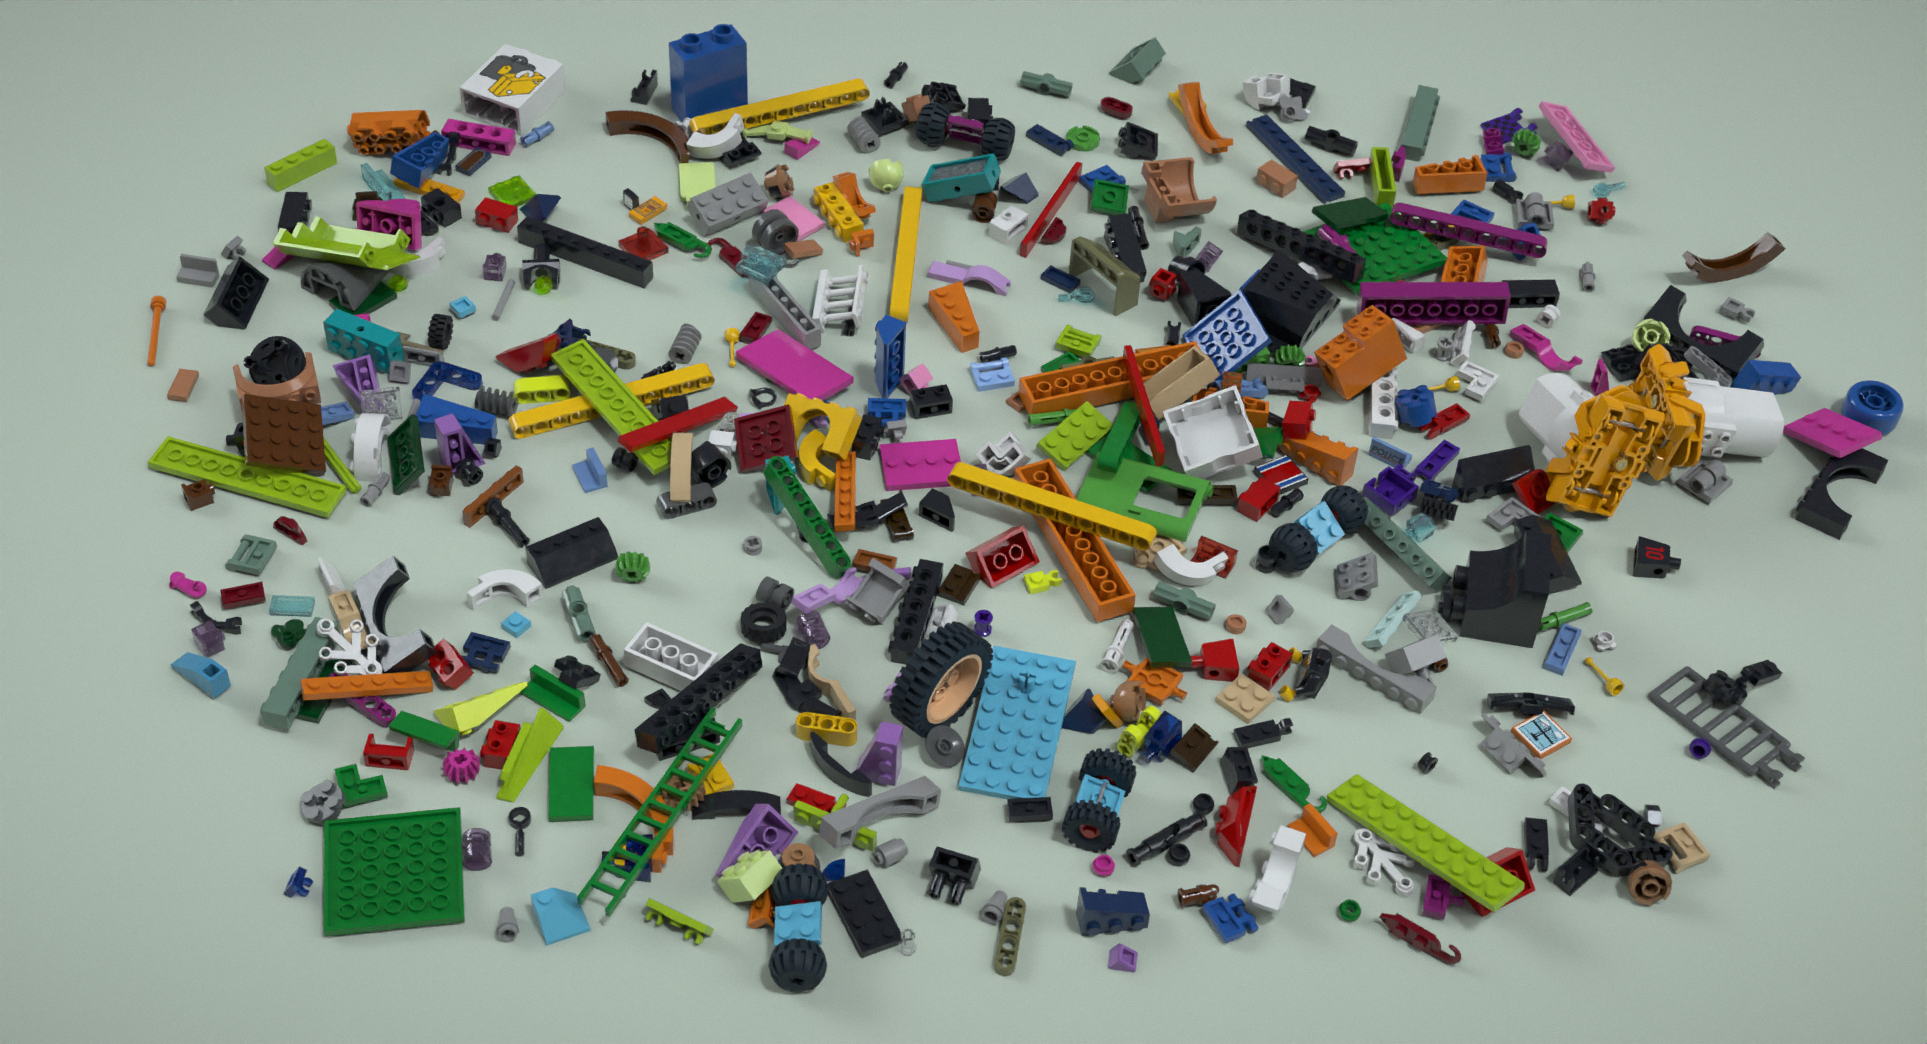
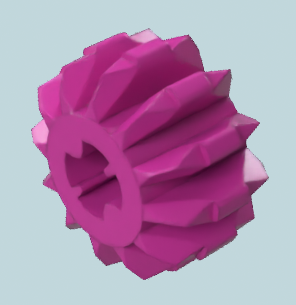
[443,747,480,785]

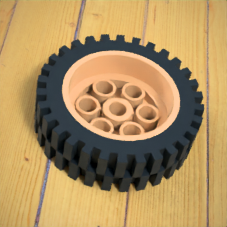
[889,621,993,738]

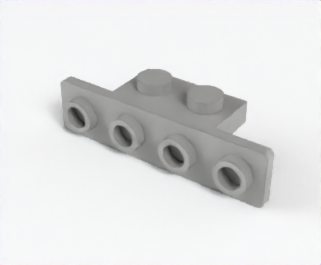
[1246,363,1323,393]
[1480,713,1547,776]

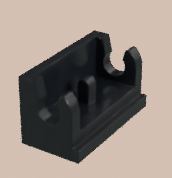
[630,69,658,105]
[1220,747,1258,795]
[1553,845,1600,896]

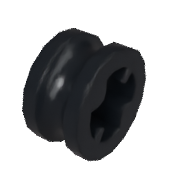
[1417,752,1438,774]

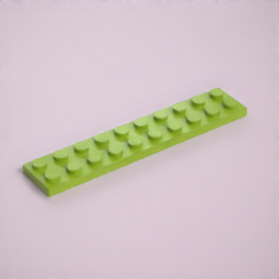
[551,339,672,475]
[147,436,347,518]
[1327,774,1524,912]

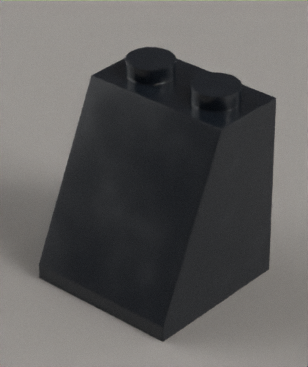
[1177,269,1232,327]

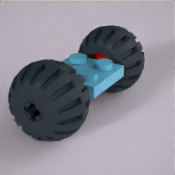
[1268,485,1368,572]
[769,863,828,992]

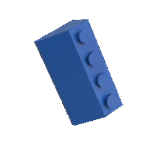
[874,315,906,398]

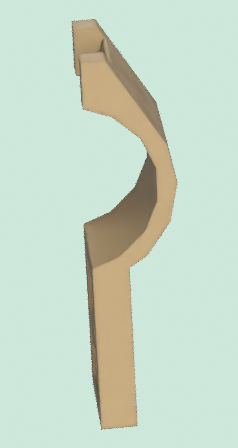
[328,590,374,650]
[808,644,856,721]

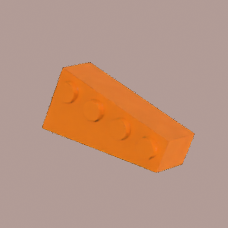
[1192,387,1269,428]
[1278,431,1359,486]

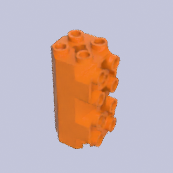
[347,110,430,155]

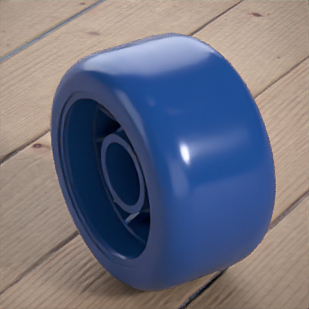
[1841,380,1904,436]

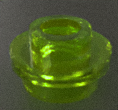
[389,275,408,292]
[534,276,553,294]

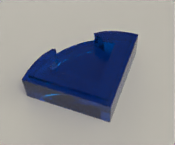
[822,859,845,881]

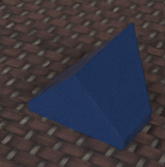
[1000,172,1038,204]
[519,194,561,222]
[1062,688,1107,734]

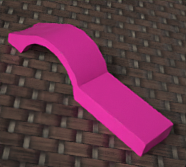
[1510,324,1583,371]

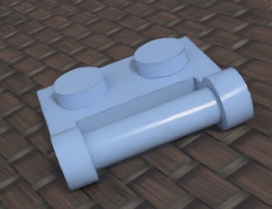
[970,357,1015,392]

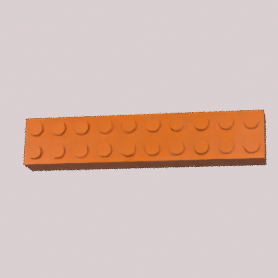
[1018,341,1200,414]
[1014,458,1136,622]

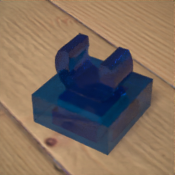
[283,866,314,898]

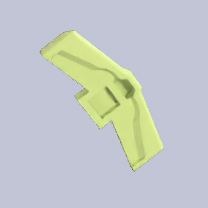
[743,121,814,144]

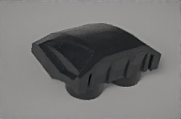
[921,81,966,111]

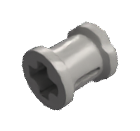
[1434,337,1454,362]

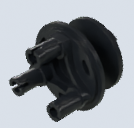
[244,336,306,385]

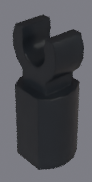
[1493,179,1524,204]
[1166,321,1181,347]

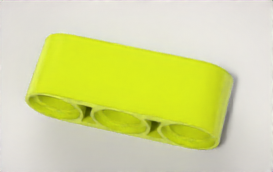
[513,375,570,404]

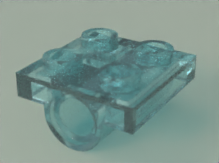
[736,245,787,284]

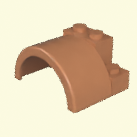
[1141,157,1217,223]

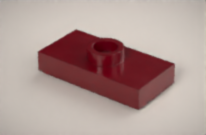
[739,311,772,343]
[220,582,266,609]

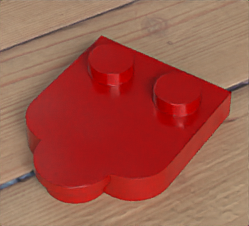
[1512,469,1555,515]

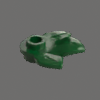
[271,619,306,649]

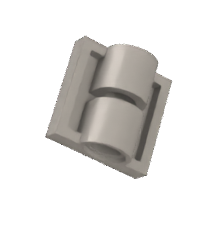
[1515,192,1554,230]
[1678,459,1733,504]
[1337,552,1378,601]

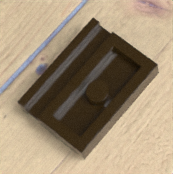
[937,564,981,606]
[1170,723,1219,773]

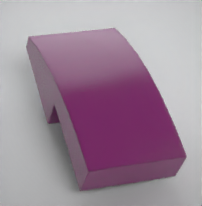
[1483,128,1504,155]
[1391,146,1406,182]

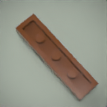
[462,465,524,528]

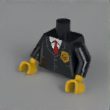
[1280,647,1332,702]

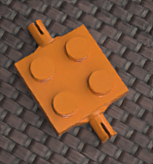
[1122,657,1188,706]

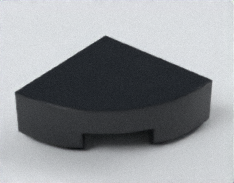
[644,688,671,709]

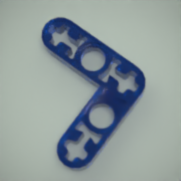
[412,361,483,401]

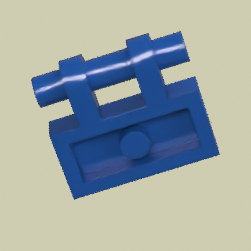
[867,398,906,426]
[1202,893,1259,943]

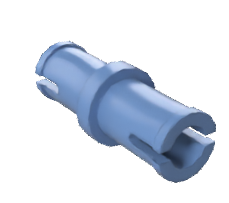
[520,121,554,147]

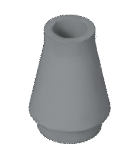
[982,891,1007,924]
[496,907,519,941]

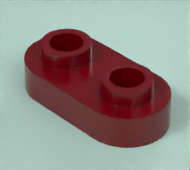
[1100,97,1133,119]

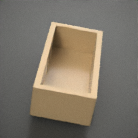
[1144,346,1220,420]

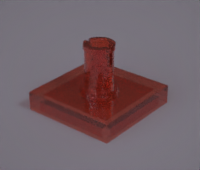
[618,226,669,261]

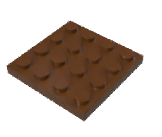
[241,394,326,475]

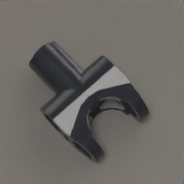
[522,243,560,288]

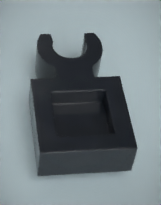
[1437,586,1452,623]

